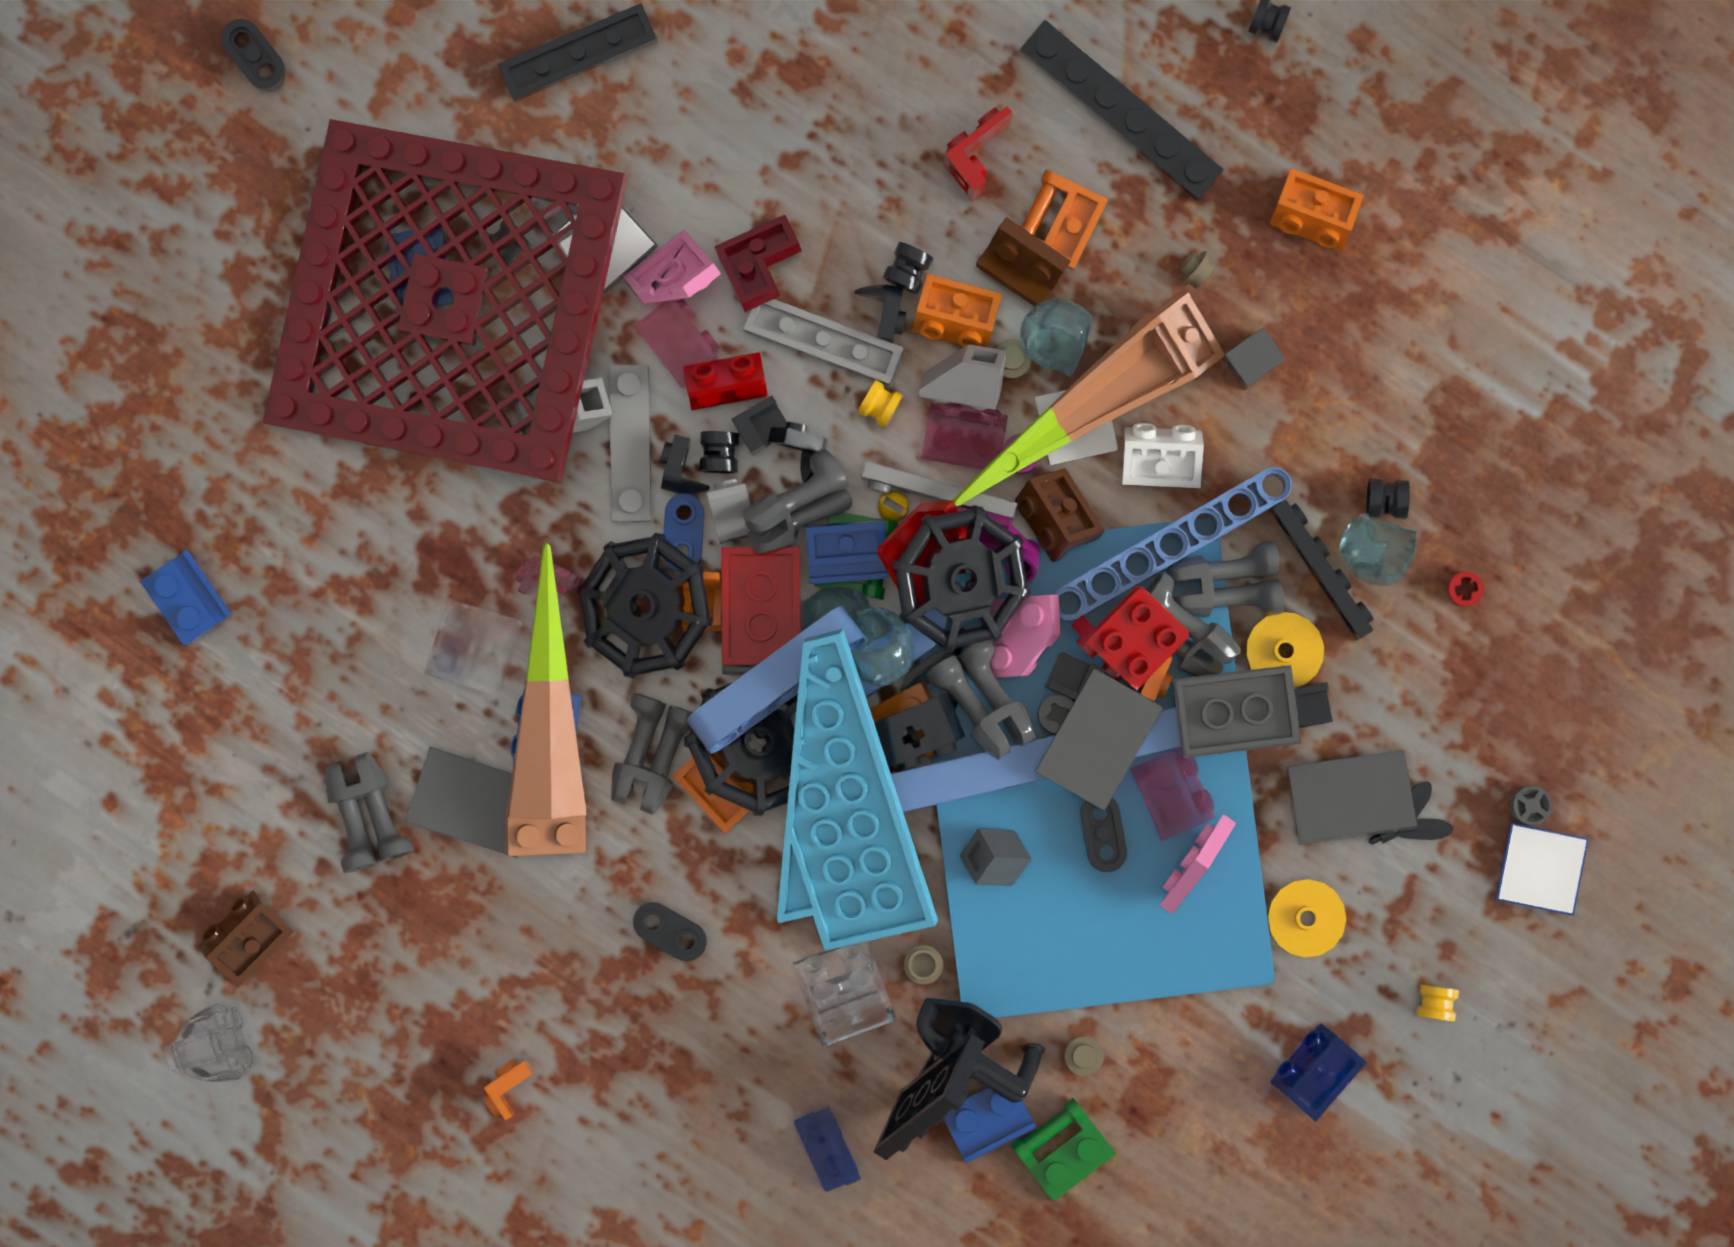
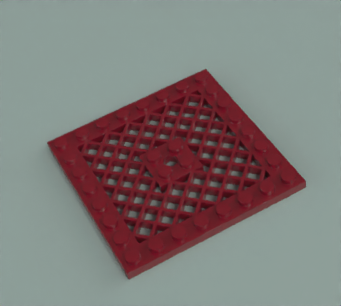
[262,119,629,483]

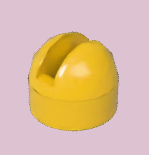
[878,491,909,522]

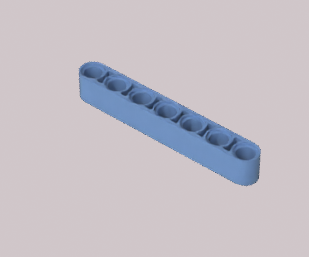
[1054,467,1292,623]

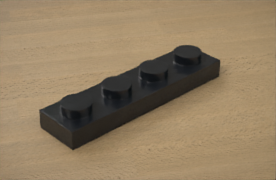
[498,3,657,102]
[1270,500,1374,641]

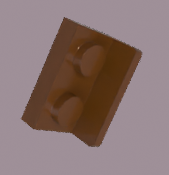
[976,217,1071,308]
[1015,468,1105,562]
[199,890,294,987]

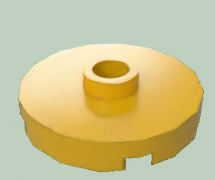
[1245,612,1324,688]
[1267,879,1346,958]

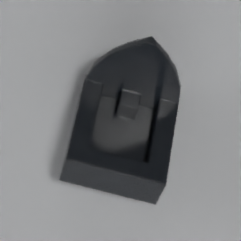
[854,285,907,343]
[768,422,828,482]
[659,434,710,493]

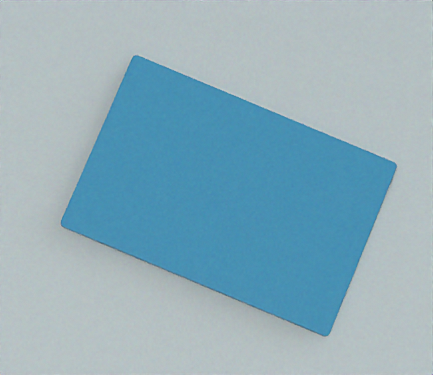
[919,517,1275,1018]

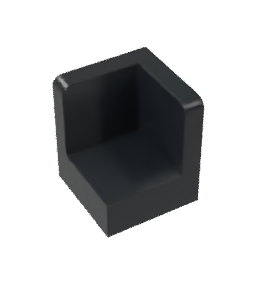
[732,396,787,456]
[1044,653,1105,701]
[1294,682,1333,729]

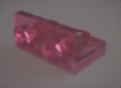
[634,299,720,388]
[921,402,1008,469]
[515,555,584,595]
[1131,747,1215,841]

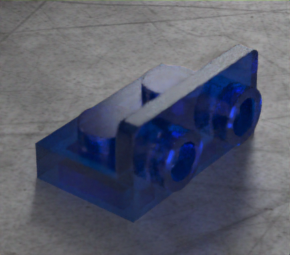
[1270,1023,1367,1122]
[794,1104,861,1192]

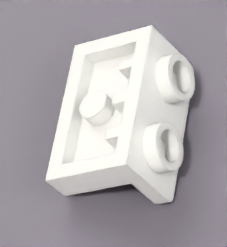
[1122,423,1204,488]

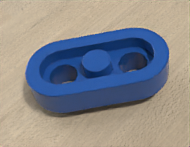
[663,494,704,572]

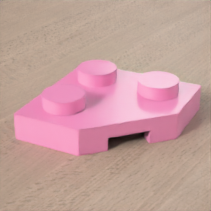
[622,230,721,304]
[989,595,1060,678]
[1159,814,1236,914]

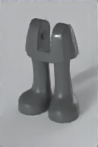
[743,449,853,553]
[1167,541,1284,617]
[1147,571,1241,677]
[927,640,1035,760]
[611,692,693,815]
[326,752,414,873]

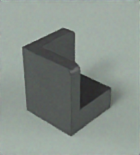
[1222,327,1285,390]
[960,828,1031,886]

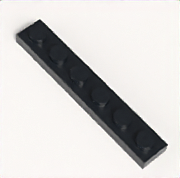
[1019,20,1224,201]

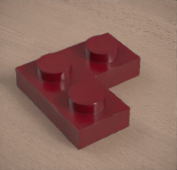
[714,215,802,312]

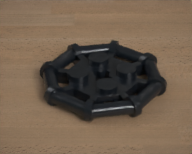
[892,505,1031,653]
[576,533,713,679]
[684,683,798,816]

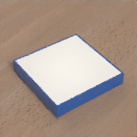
[1495,823,1589,916]

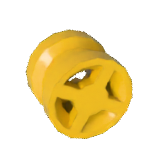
[857,380,903,429]
[1416,985,1459,1022]

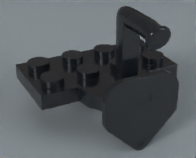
[873,998,1045,1160]

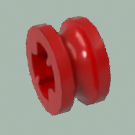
[1446,571,1484,606]

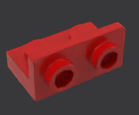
[683,352,768,410]

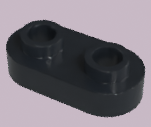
[221,19,286,91]
[1080,798,1127,872]
[633,902,707,961]

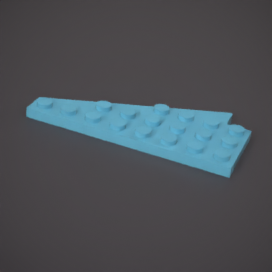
[777,629,938,951]

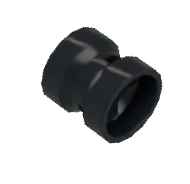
[882,242,934,294]
[699,431,739,474]
[1366,478,1410,519]

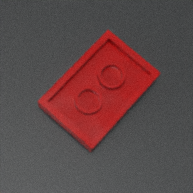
[721,547,801,666]

